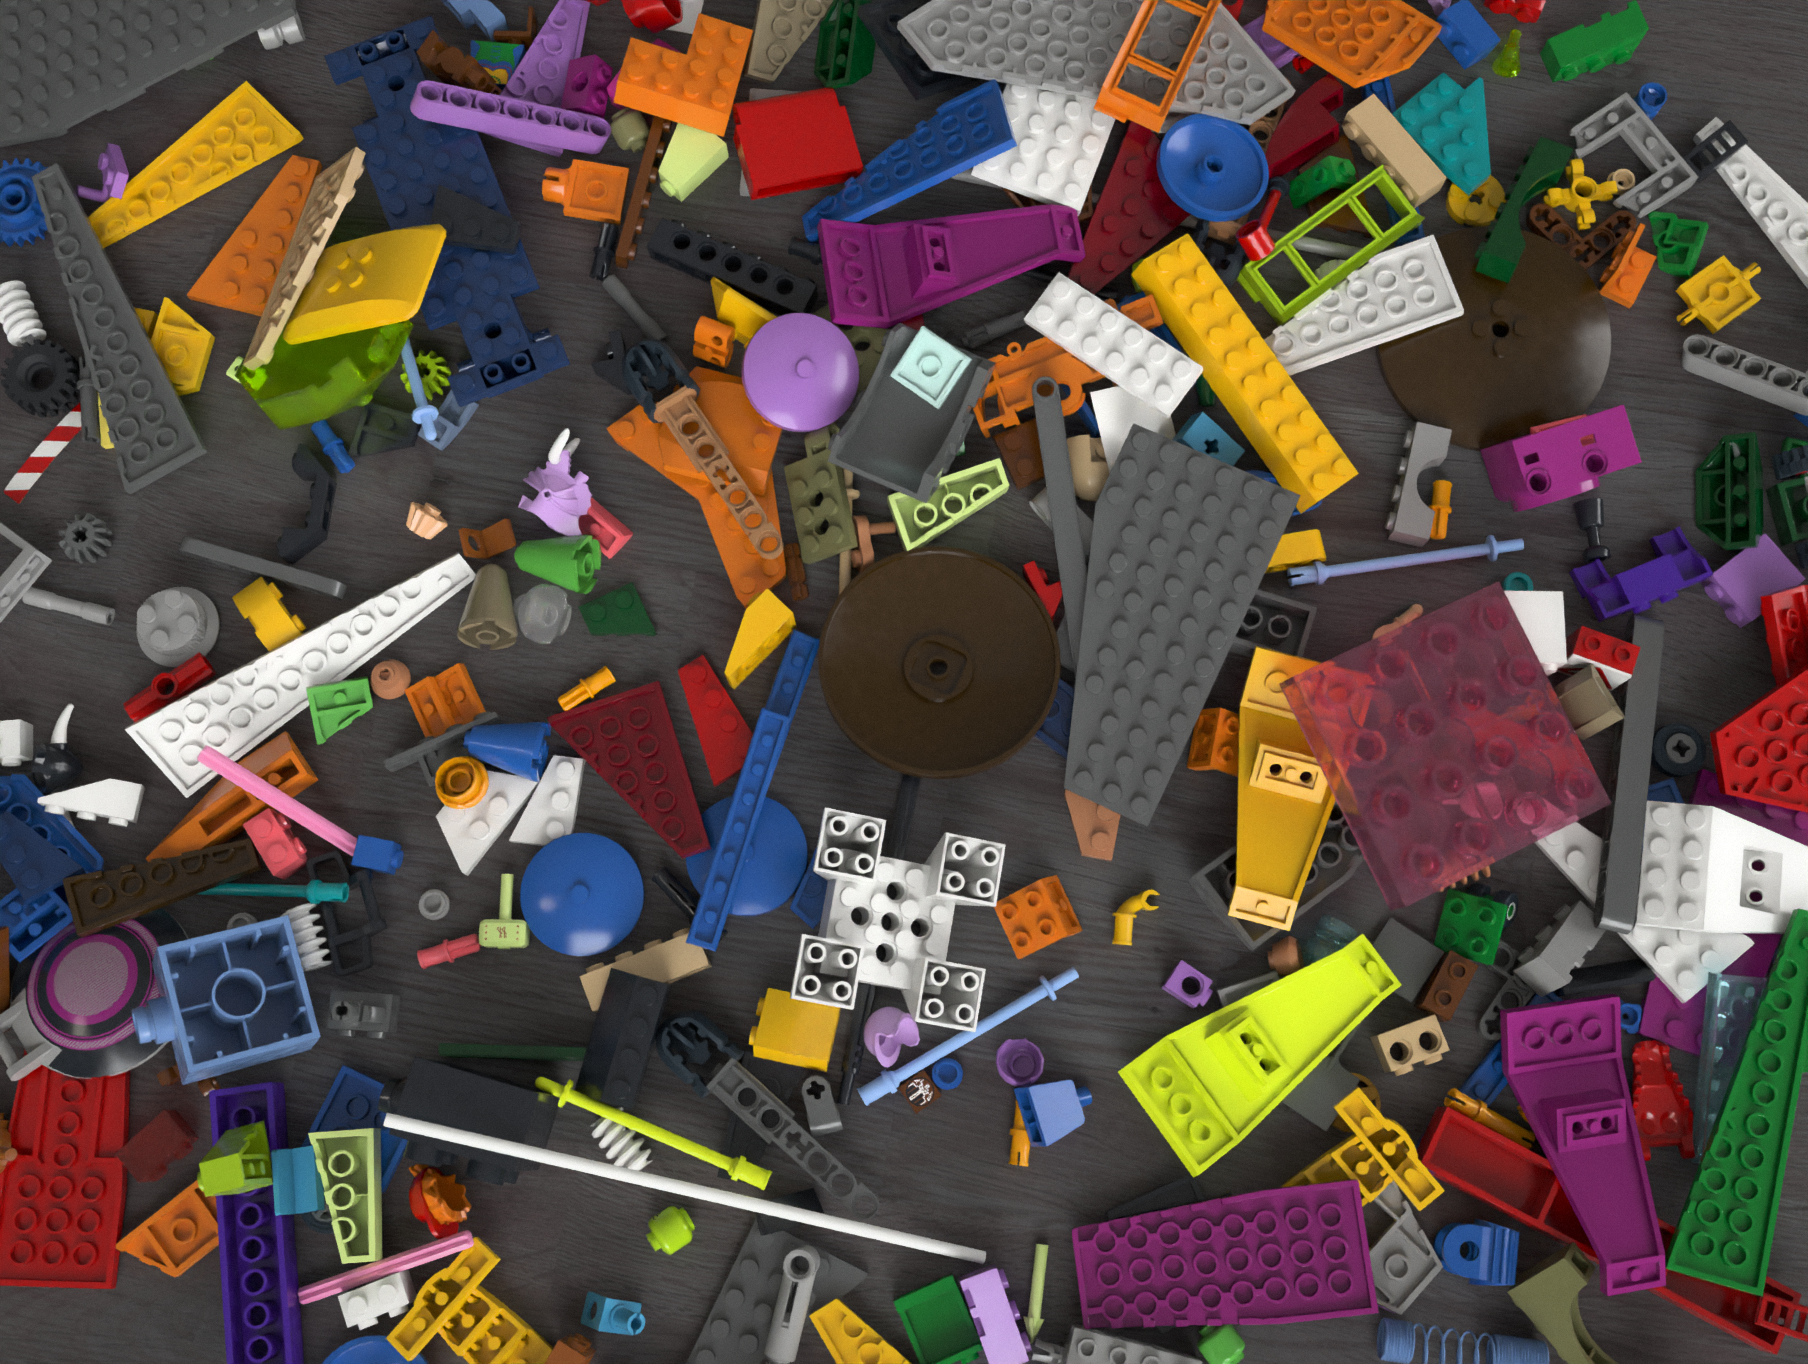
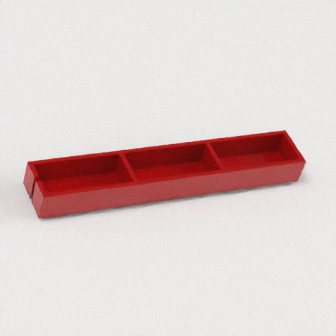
[1417,1106,1802,1355]

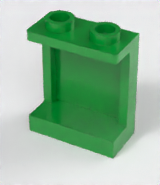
[893,1273,983,1364]

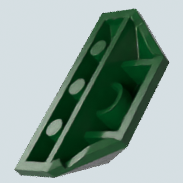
[814,0,876,89]
[1696,432,1764,550]

